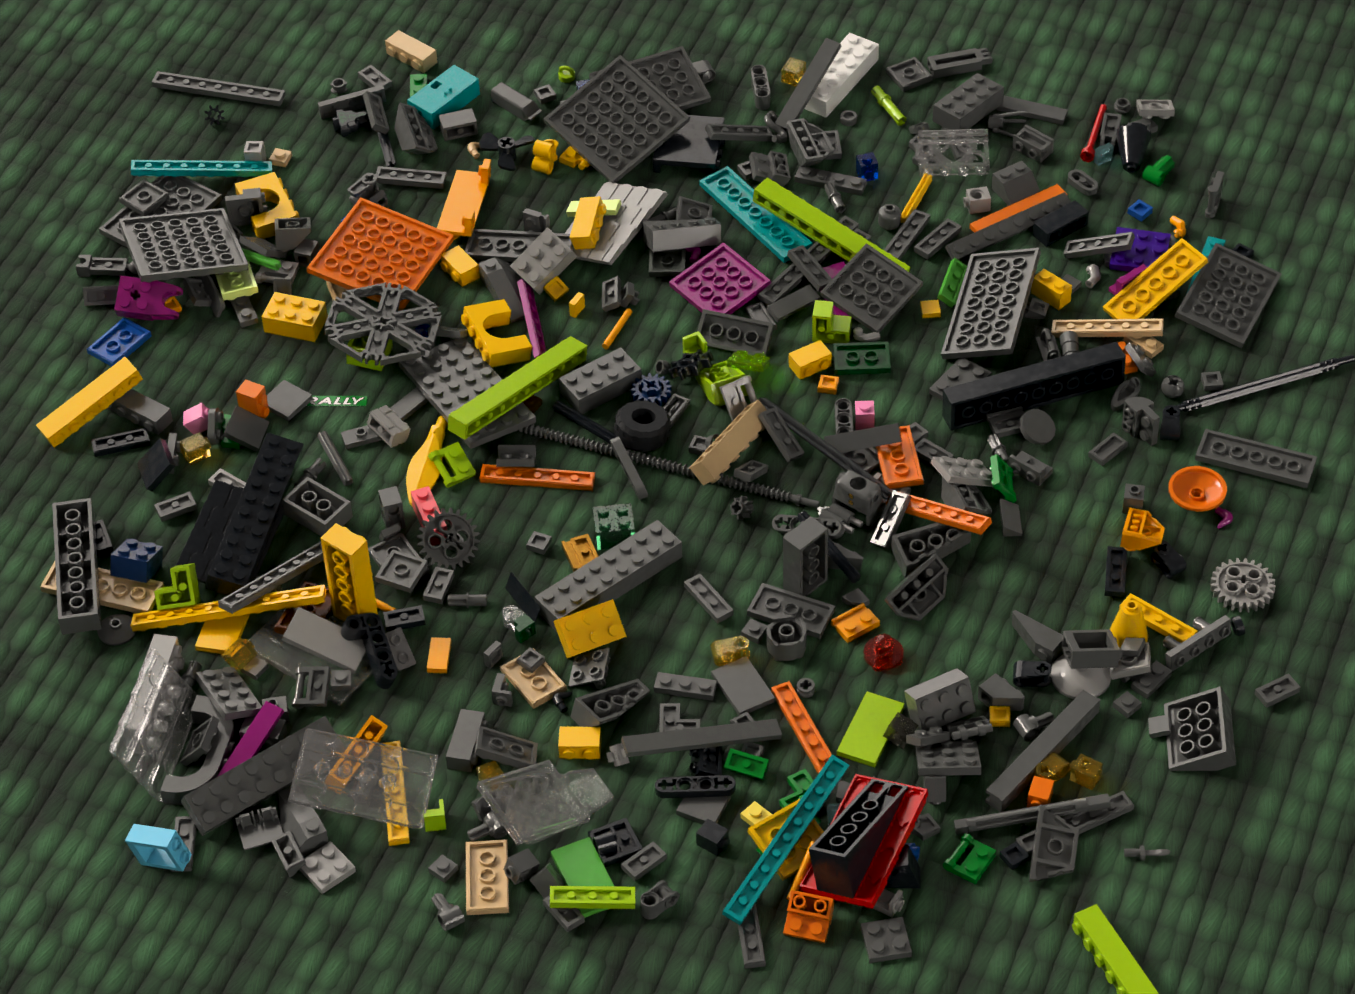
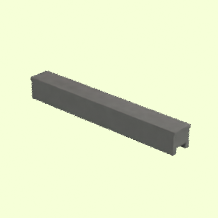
[985,690,1101,812]

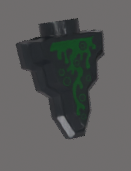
[332,109,370,137]

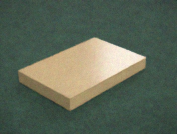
[500,648,567,709]

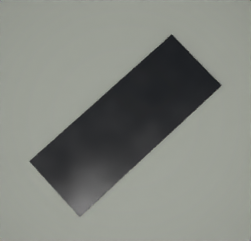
[505,572,541,622]

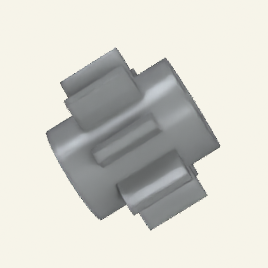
[606,743,630,766]

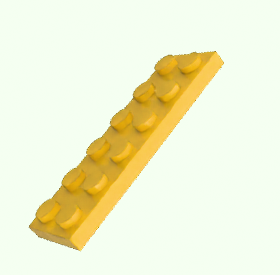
[1103,238,1208,319]

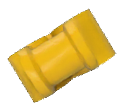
[532,139,559,175]

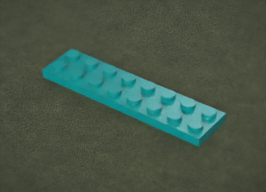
[699,166,813,263]

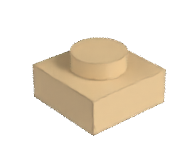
[269,148,292,168]

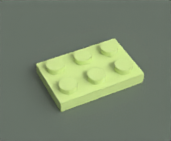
[215,261,258,301]

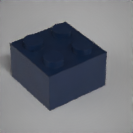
[110,539,163,583]

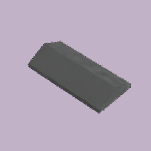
[697,309,774,359]

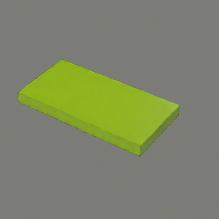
[837,691,905,768]

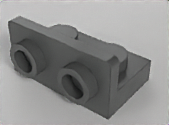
[496,445,536,467]
[1008,451,1053,486]

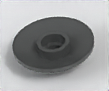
[97,614,137,646]

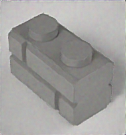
[367,405,410,448]

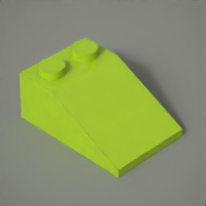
[695,360,748,406]

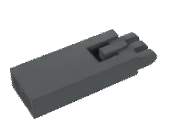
[927,48,993,79]

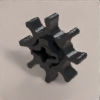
[669,349,714,380]

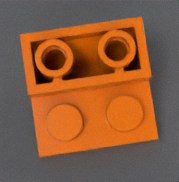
[783,890,834,944]

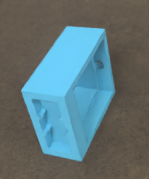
[125,824,192,872]

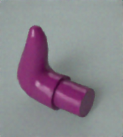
[686,247,701,263]
[1215,506,1233,529]

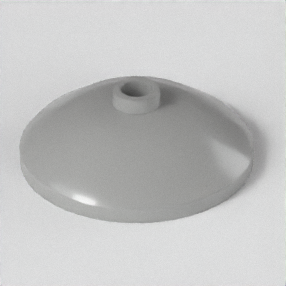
[1050,654,1111,699]

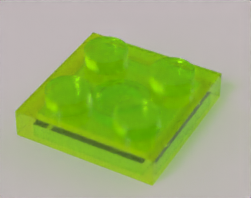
[727,350,770,372]

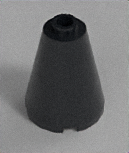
[1116,122,1151,173]

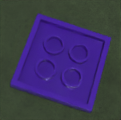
[1109,227,1171,272]

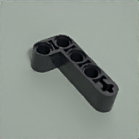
[341,613,398,689]

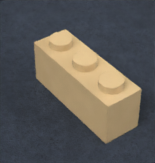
[385,30,437,73]

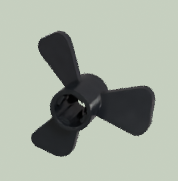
[479,132,535,171]

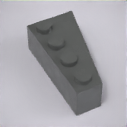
[642,217,721,252]
[891,522,972,578]

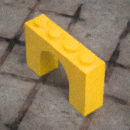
[235,172,300,239]
[461,299,532,367]

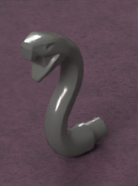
[764,111,788,143]

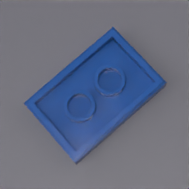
[87,317,152,367]

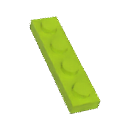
[550,886,635,909]

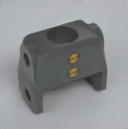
[832,470,884,526]

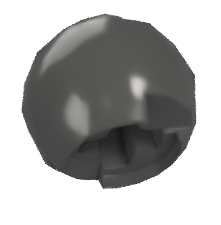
[1161,375,1185,399]

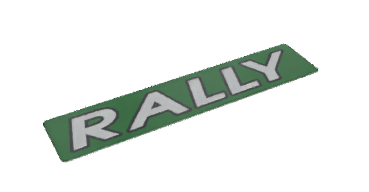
[306,396,367,406]

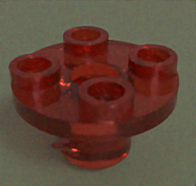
[864,634,904,672]

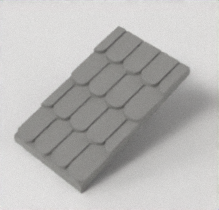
[564,182,668,265]

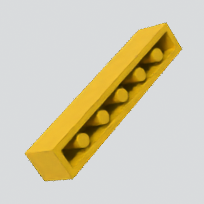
[36,357,143,448]

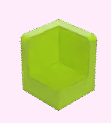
[682,331,708,353]
[424,799,446,832]

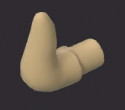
[467,142,480,159]

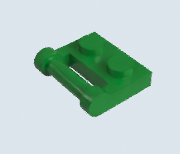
[990,454,1016,503]
[942,833,996,885]

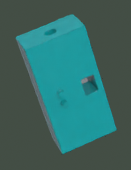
[407,65,480,130]

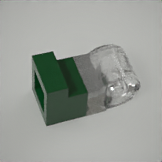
[502,605,536,644]

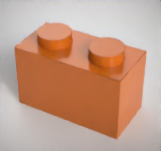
[236,379,270,419]

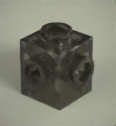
[883,712,919,749]

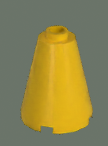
[1110,600,1148,647]

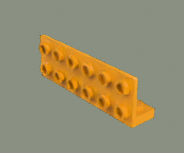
[437,159,491,237]

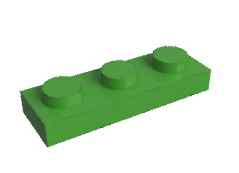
[937,258,967,308]

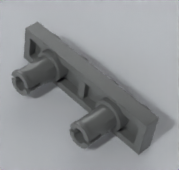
[1163,615,1231,671]

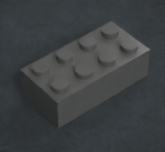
[933,73,1004,136]
[559,347,642,414]
[783,516,828,597]

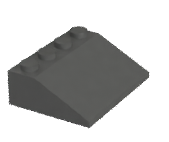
[1164,686,1236,771]

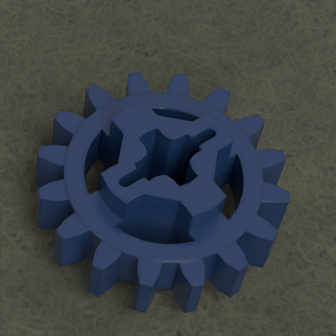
[631,373,672,406]

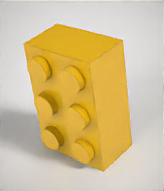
[261,292,328,342]
[553,599,627,658]

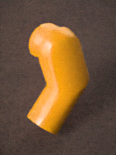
[1170,216,1186,238]

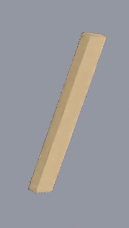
[1051,319,1164,337]

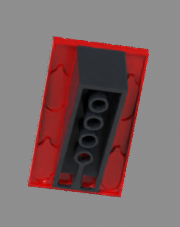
[800,774,928,909]

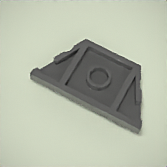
[1029,804,1079,882]

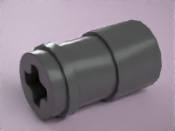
[1060,331,1080,356]

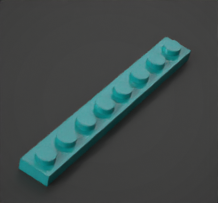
[131,160,272,177]

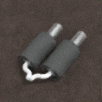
[817,503,863,534]

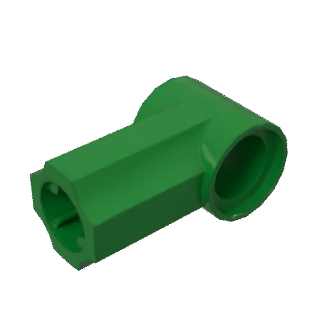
[1142,155,1175,186]

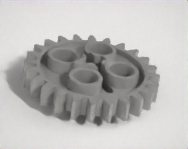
[1210,558,1276,613]

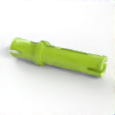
[871,86,907,126]

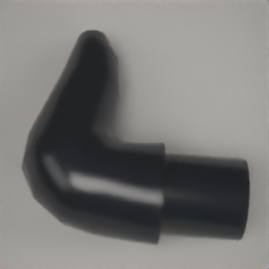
[553,692,572,713]

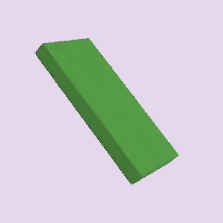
[551,837,614,918]

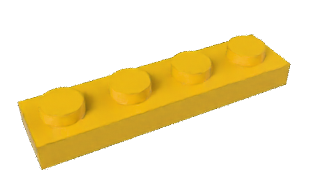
[1119,593,1198,643]

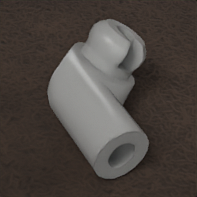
[1085,264,1101,288]
[853,327,880,342]

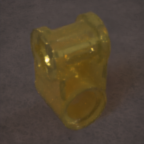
[710,636,750,666]
[1035,752,1071,784]

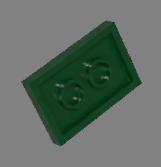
[833,341,891,375]

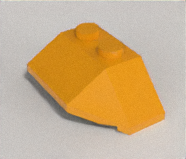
[1120,507,1165,551]

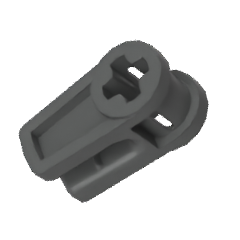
[348,173,379,205]

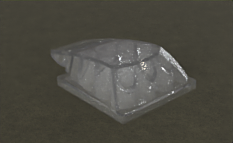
[476,760,614,845]

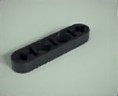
[655,775,736,798]

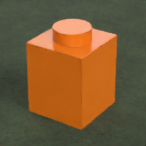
[1027,776,1054,807]

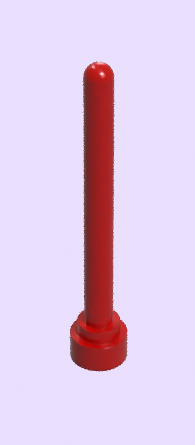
[1080,104,1107,162]

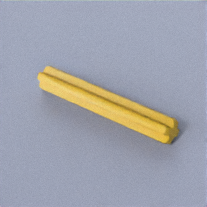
[901,173,932,223]

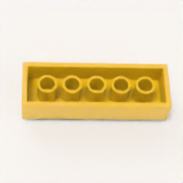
[320,523,378,626]

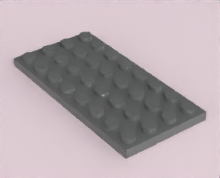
[941,248,1041,359]
[399,338,536,449]

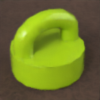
[558,66,575,83]

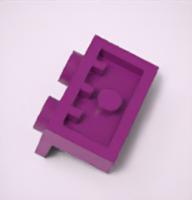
[1109,264,1148,295]

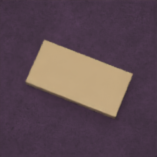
[466,840,509,915]

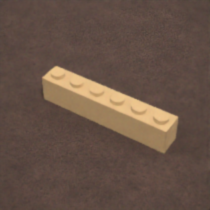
[690,400,767,485]

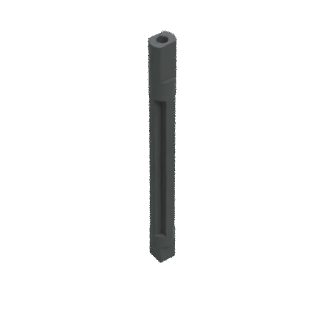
[954,793,1111,834]

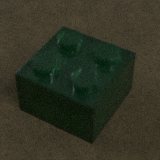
[593,503,635,550]

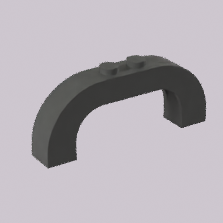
[160,695,236,805]

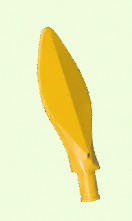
[406,416,448,507]

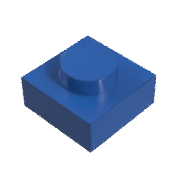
[1127,199,1153,222]

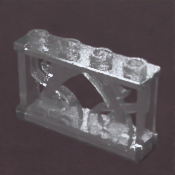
[917,129,990,176]

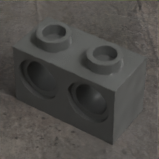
[378,486,406,529]

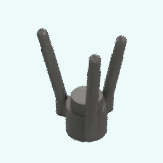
[988,111,1028,137]

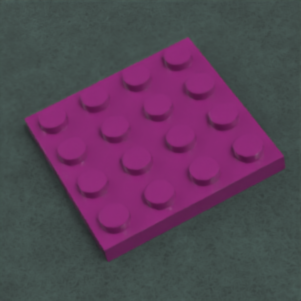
[669,242,771,315]

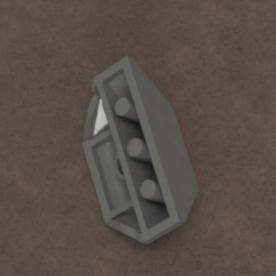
[394,102,438,155]
[787,118,835,167]
[941,477,992,516]
[884,554,949,621]

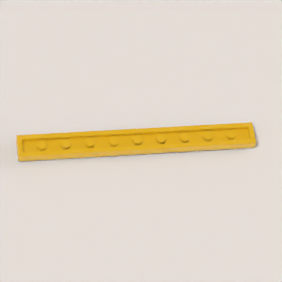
[131,585,326,632]

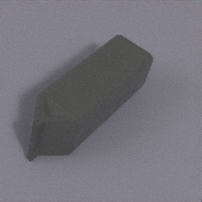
[491,82,542,121]

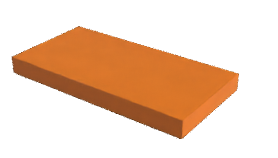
[875,425,924,489]

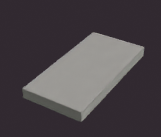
[282,607,366,674]

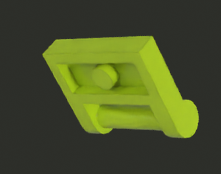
[428,442,476,488]

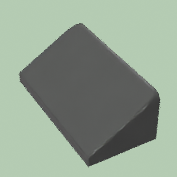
[999,499,1022,537]
[271,831,306,877]

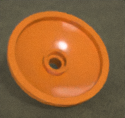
[1168,466,1227,512]

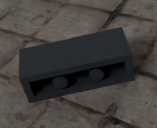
[1033,200,1089,247]

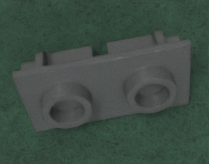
[1036,328,1061,362]

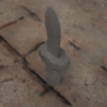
[1124,845,1171,861]

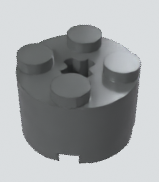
[766,615,807,661]

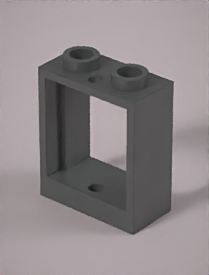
[1061,629,1122,669]

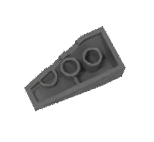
[479,257,525,323]
[571,679,650,727]
[278,784,329,857]

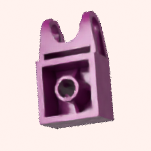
[114,276,183,321]

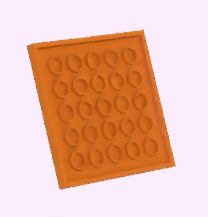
[307,197,454,311]

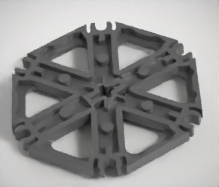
[324,283,442,366]

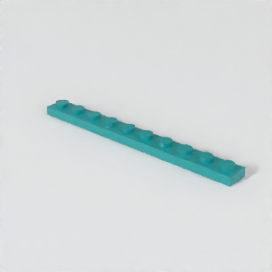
[722,755,850,925]

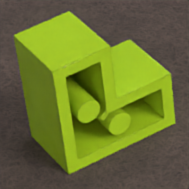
[812,300,852,343]
[154,563,201,610]

